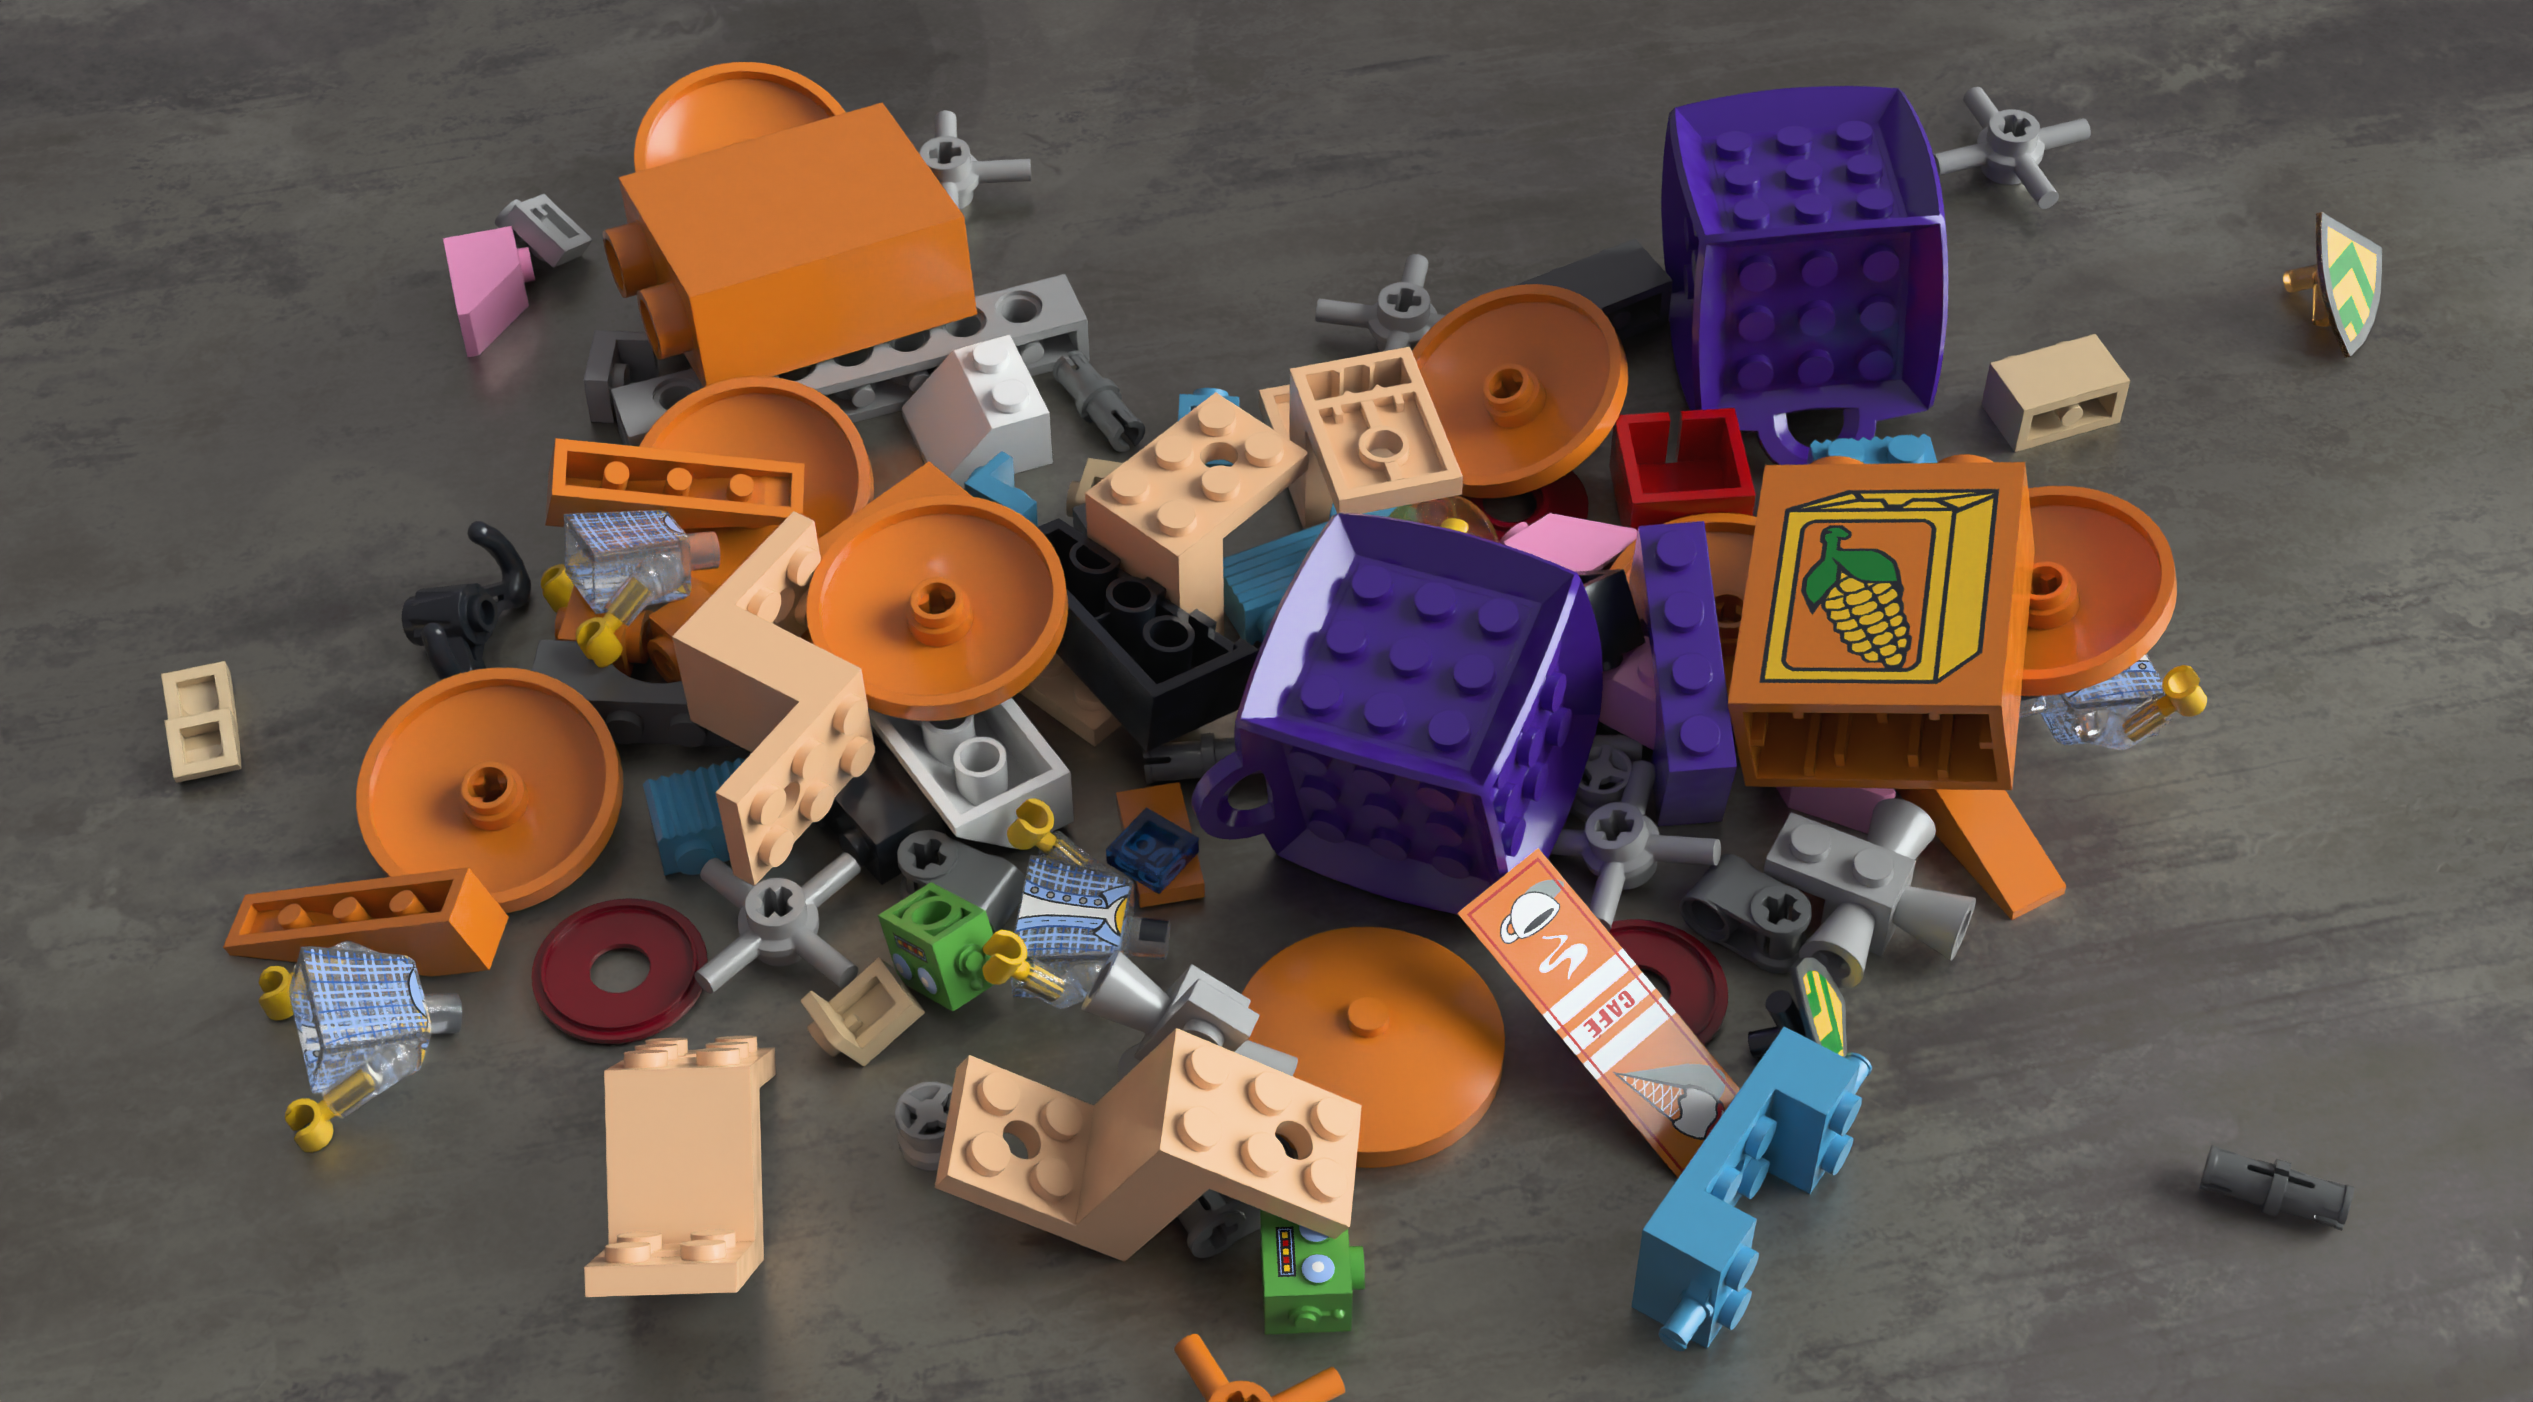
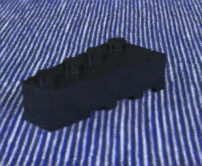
[1037,518,1259,752]

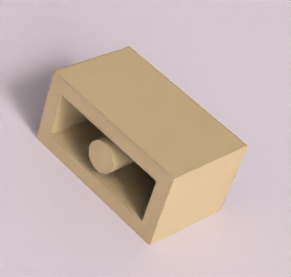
[1981,334,2130,452]

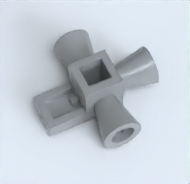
[1763,798,1976,988]
[1081,950,1298,1081]

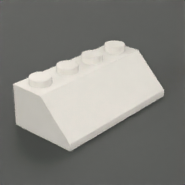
[868,698,1074,849]

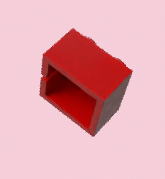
[1609,408,1756,531]

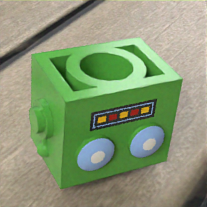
[878,882,995,1011]
[1260,1209,1365,1335]

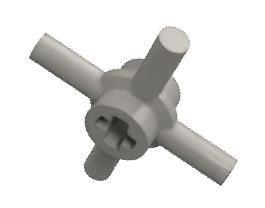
[1933,87,2091,209]
[919,110,1031,210]
[1315,254,1446,352]
[1551,760,1721,932]
[694,852,861,994]

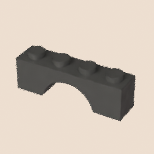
[532,640,740,747]

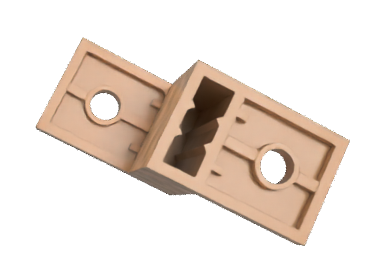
[1259,347,1463,529]
[1019,392,1309,747]
[672,511,875,886]
[935,1028,1362,1262]
[584,1036,776,1297]

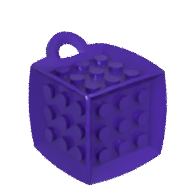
[1661,86,1948,465]
[1191,512,1603,915]

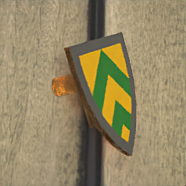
[2283,212,2382,358]

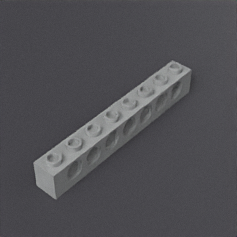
[611,274,1090,447]

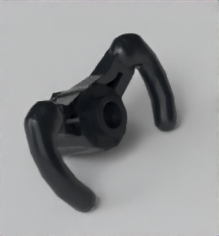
[402,521,531,680]

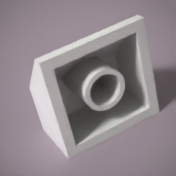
[902,334,1053,489]

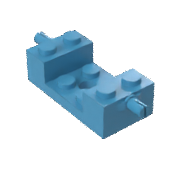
[1631,1027,1872,1351]

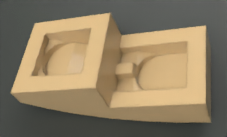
[161,661,241,783]

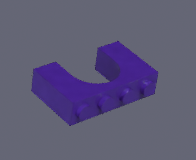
[1629,521,1737,827]

